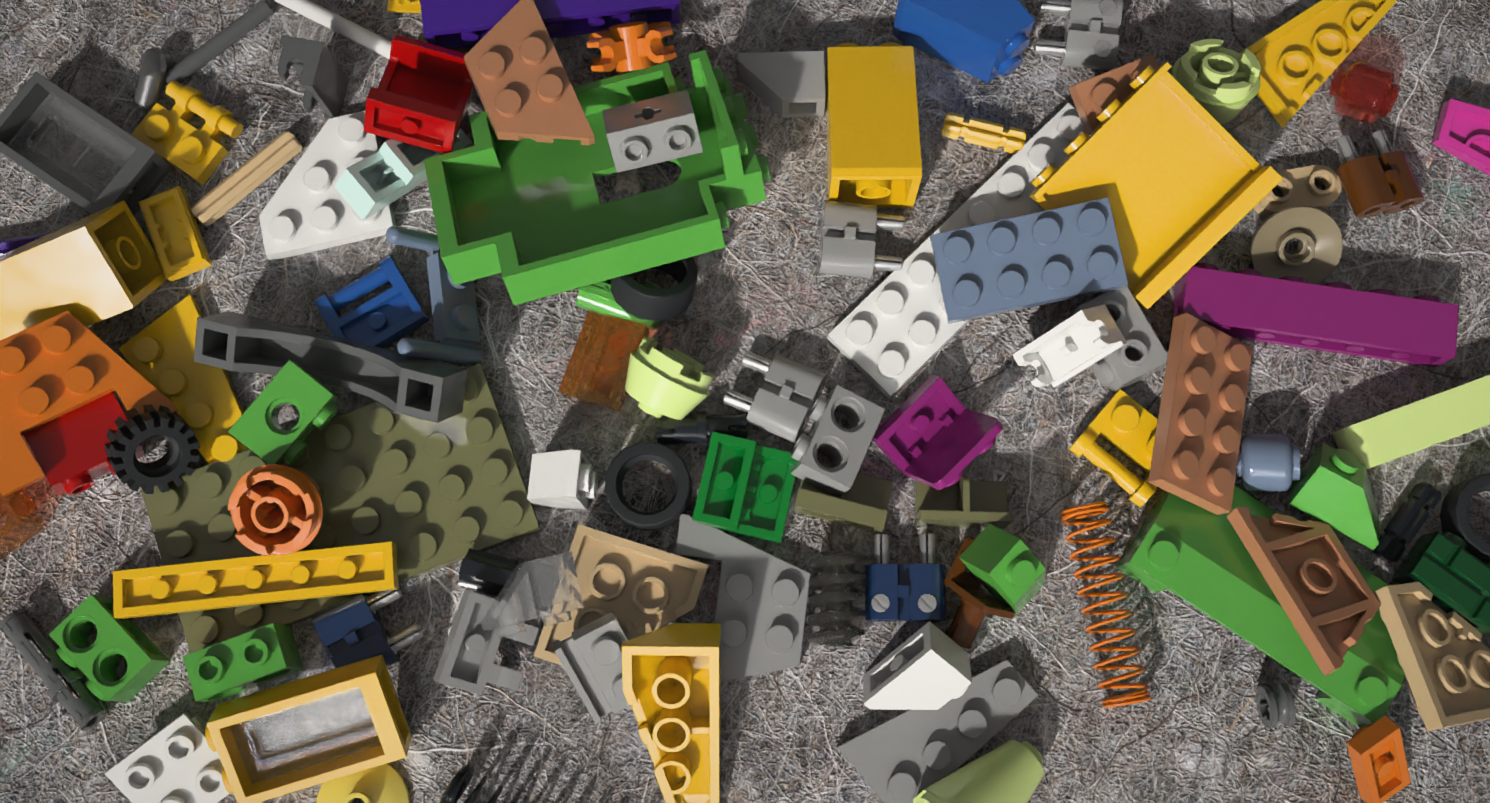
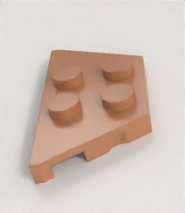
[464,0,595,146]
[1227,506,1381,677]

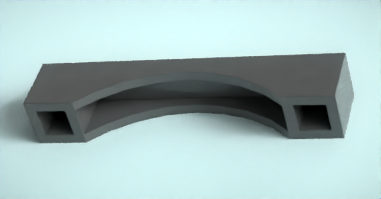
[193,311,468,423]

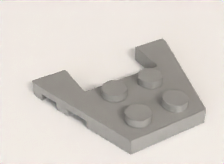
[675,514,810,682]

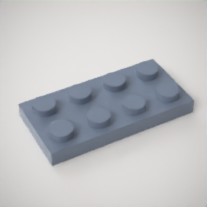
[930,197,1128,324]

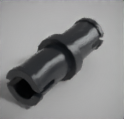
[656,411,747,447]

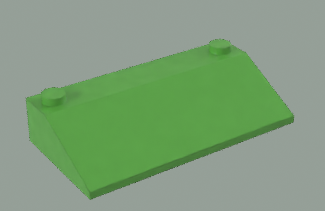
[1116,486,1405,726]

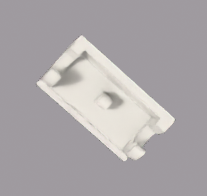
[1013,304,1127,388]

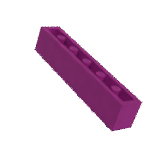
[1171,263,1459,367]

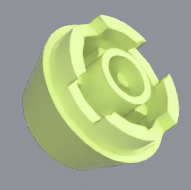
[1172,39,1261,125]
[625,337,715,420]

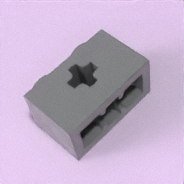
[602,90,703,173]

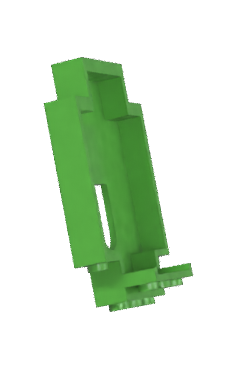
[424,50,771,305]

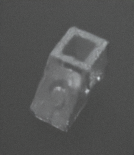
[481,551,584,637]

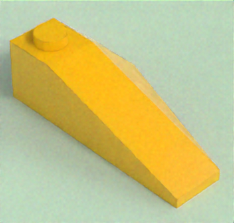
[622,623,721,803]

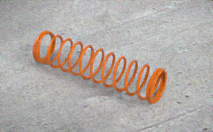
[1059,501,1153,708]

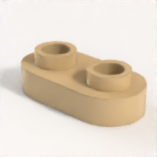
[1254,165,1342,218]

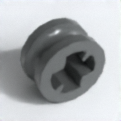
[1256,683,1296,728]

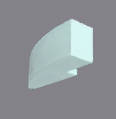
[334,128,472,220]

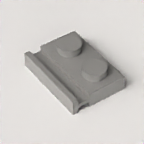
[552,611,631,724]

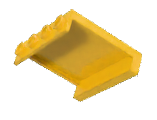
[1028,62,1283,309]

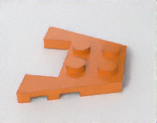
[0,311,178,497]

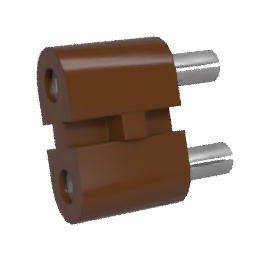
[1335,130,1424,218]

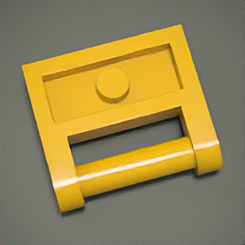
[1069,389,1158,508]

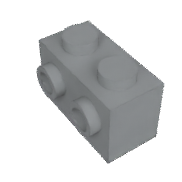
[1072,286,1168,394]

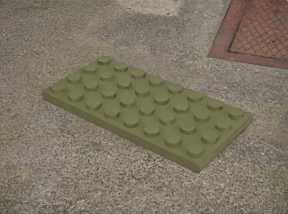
[141,363,542,653]

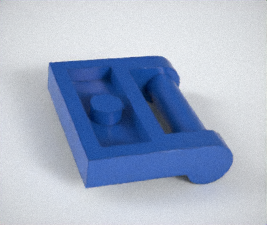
[314,255,429,348]

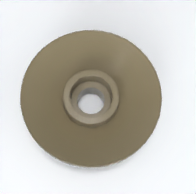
[1250,206,1343,285]

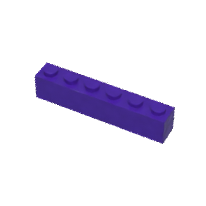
[420,0,680,50]

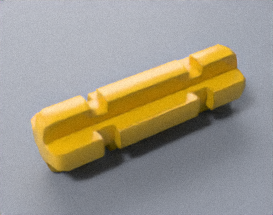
[942,112,1026,154]

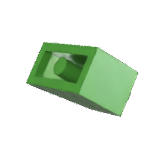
[1289,443,1380,550]
[959,524,1046,618]

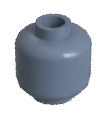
[1236,433,1300,491]

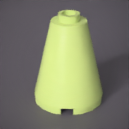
[913,740,1045,803]

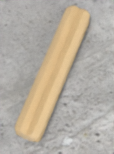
[190,130,303,226]

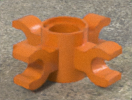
[587,21,677,72]

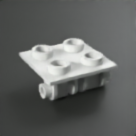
[105,712,230,803]

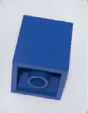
[892,0,1035,83]

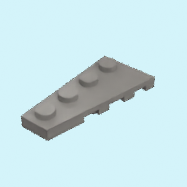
[836,660,1039,803]

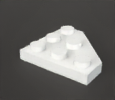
[259,111,396,261]

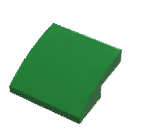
[692,432,796,544]

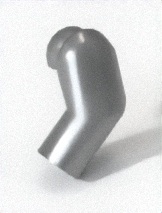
[133,48,173,110]

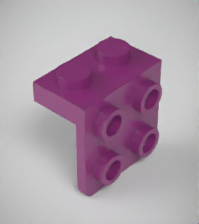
[872,375,1003,490]

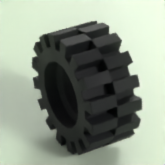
[104,404,200,494]

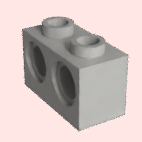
[790,385,885,498]

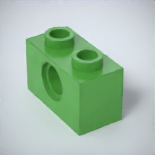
[228,360,340,465]

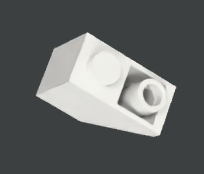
[527,449,598,510]

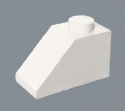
[864,621,972,710]

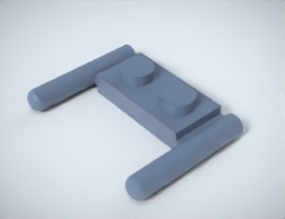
[386,226,482,365]

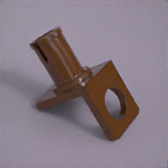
[944,537,1016,649]

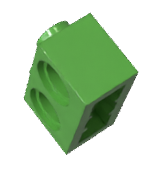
[49,594,170,702]
[183,623,304,702]

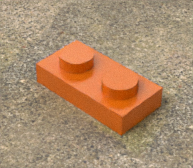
[1347,716,1411,803]

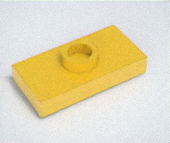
[139,186,212,282]

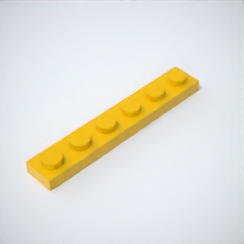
[113,541,399,619]

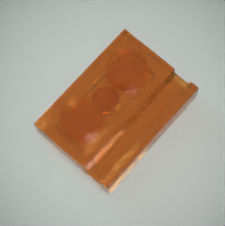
[558,311,651,412]

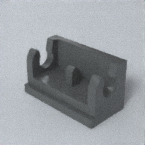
[278,35,349,120]

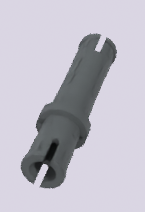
[0,609,108,731]

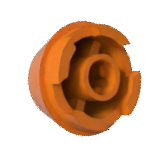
[228,464,323,555]

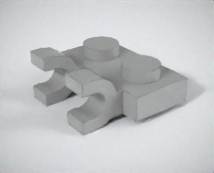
[433,589,539,695]

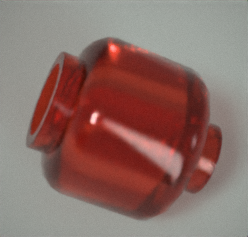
[1329,61,1402,124]

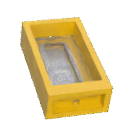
[205,655,412,803]

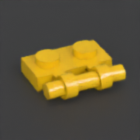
[131,80,243,186]

